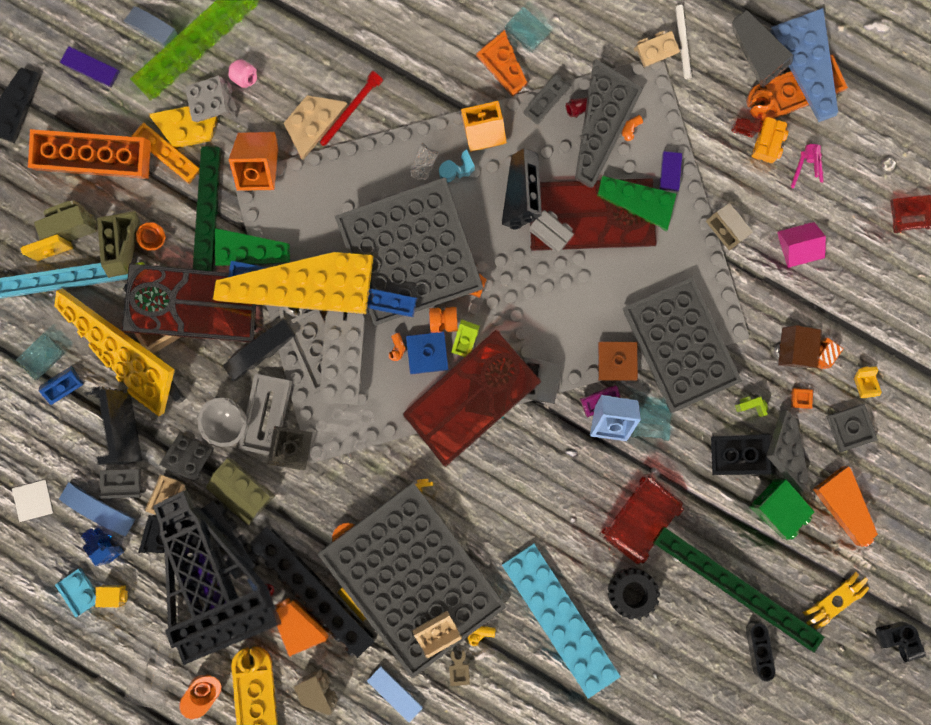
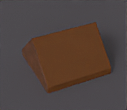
[778,325,822,368]

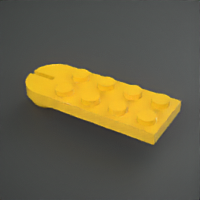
[231,646,278,725]

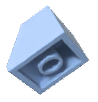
[590,395,641,441]

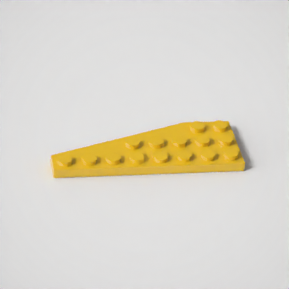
[213,252,373,314]
[54,288,175,416]

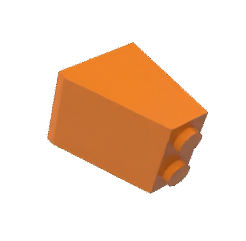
[229,132,278,191]
[275,598,331,657]

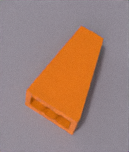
[812,466,878,547]

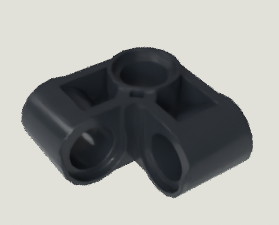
[875,621,926,662]

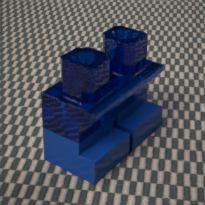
[81,528,124,566]

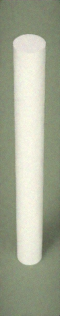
[675,5,692,79]

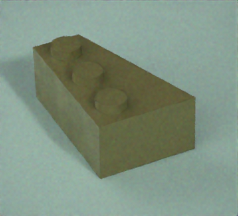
[97,211,142,278]

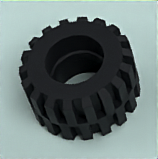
[607,568,660,620]

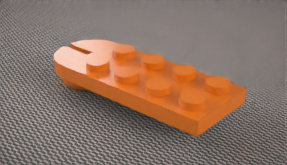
[747,54,848,121]

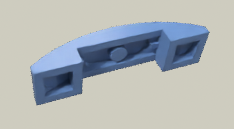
[59,482,136,536]

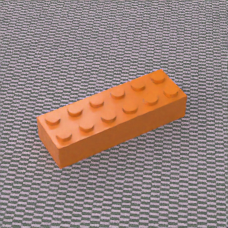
[28,129,151,179]

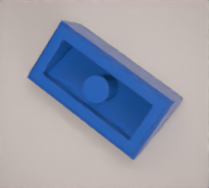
[39,366,83,405]

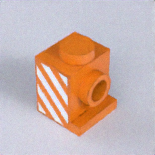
[818,338,844,369]

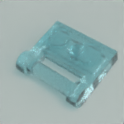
[630,403,671,441]

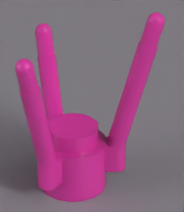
[791,144,824,188]

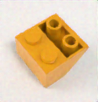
[461,101,507,152]

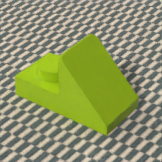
[451,320,480,358]

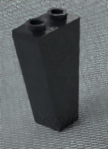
[502,148,542,230]

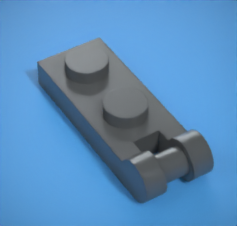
[523,73,571,125]

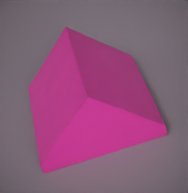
[777,222,826,268]

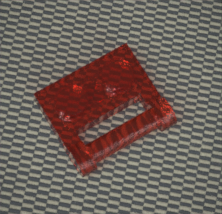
[890,195,931,233]

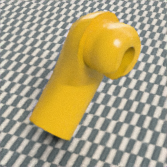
[468,626,496,646]

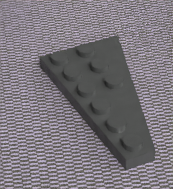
[575,59,643,188]

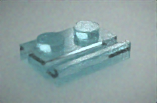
[505,7,551,53]
[16,333,65,380]

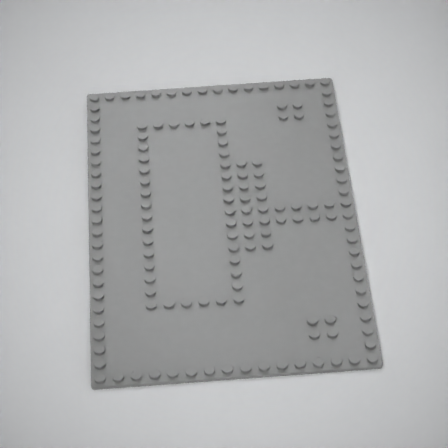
[232,60,749,463]

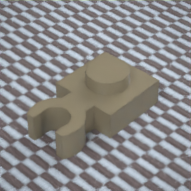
[449,650,470,686]

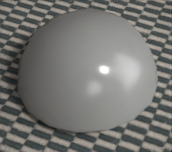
[197,398,248,447]

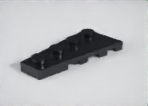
[0,67,41,144]
[138,515,225,554]

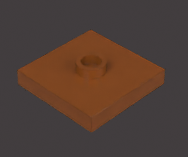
[598,342,638,381]

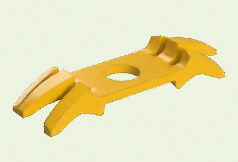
[802,571,869,630]

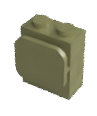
[34,200,97,241]

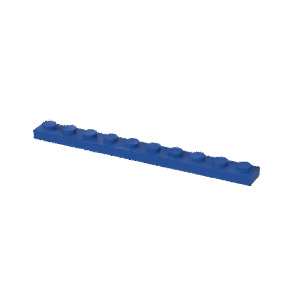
[228,261,417,317]

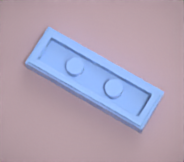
[367,666,423,723]

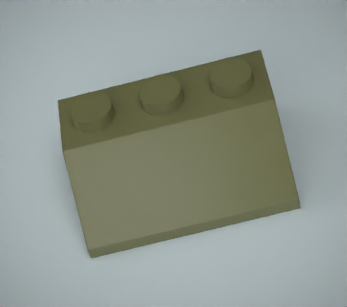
[206,458,275,526]

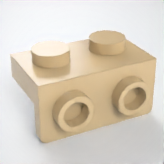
[634,30,680,68]
[145,474,186,515]
[412,611,461,658]

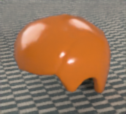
[136,222,166,251]

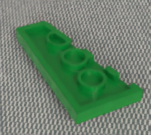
[597,176,676,232]
[215,228,290,267]

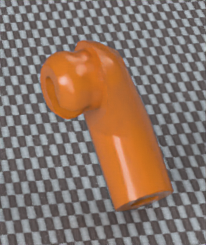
[622,115,643,141]
[389,333,406,361]

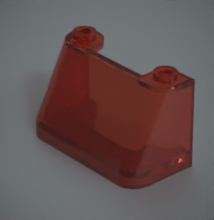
[598,474,684,565]

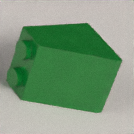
[749,479,814,541]

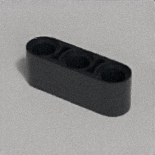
[746,621,776,682]

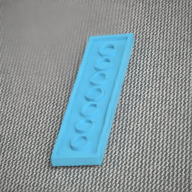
[502,543,621,699]

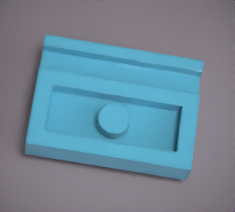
[55,568,96,617]

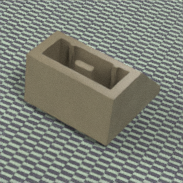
[294,669,338,715]

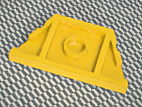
[149,106,218,148]

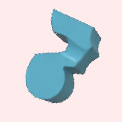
[439,149,475,182]

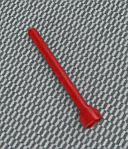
[320,71,384,146]

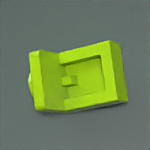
[735,396,768,417]

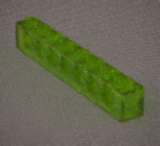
[130,0,259,101]

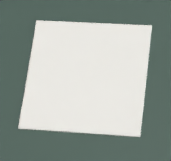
[12,480,53,522]

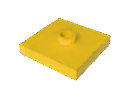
[20,234,73,261]

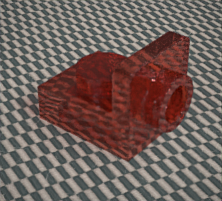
[731,114,763,138]

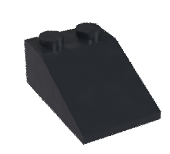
[711,434,776,475]

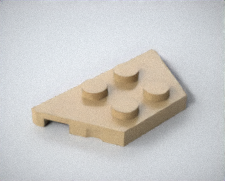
[284,95,348,160]

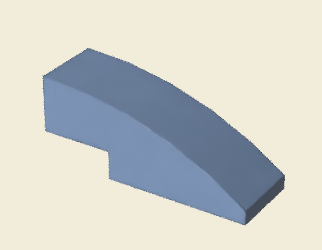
[124,6,178,49]

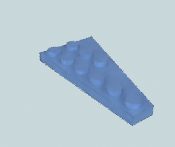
[770,8,838,122]

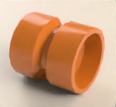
[429,307,458,333]

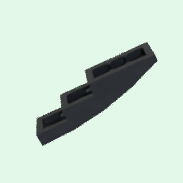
[223,320,295,381]

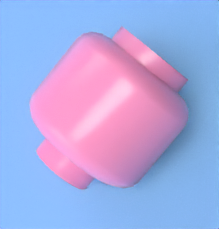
[229,59,257,88]

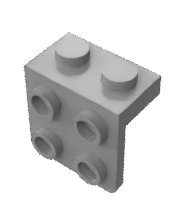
[186,76,236,122]

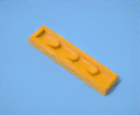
[132,122,199,184]

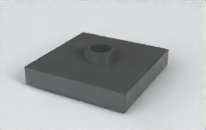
[826,403,878,452]

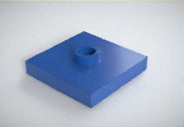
[406,332,449,375]

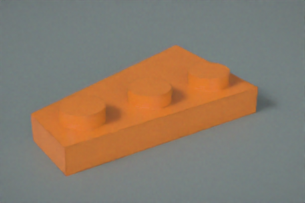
[476,30,527,97]

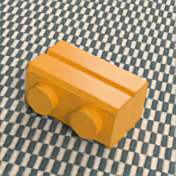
[751,117,789,163]

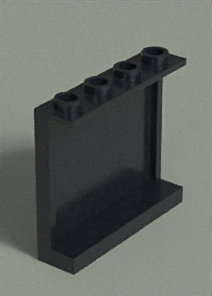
[85,386,143,465]

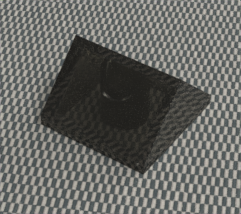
[267,426,313,471]

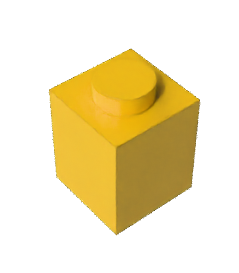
[95,585,128,608]

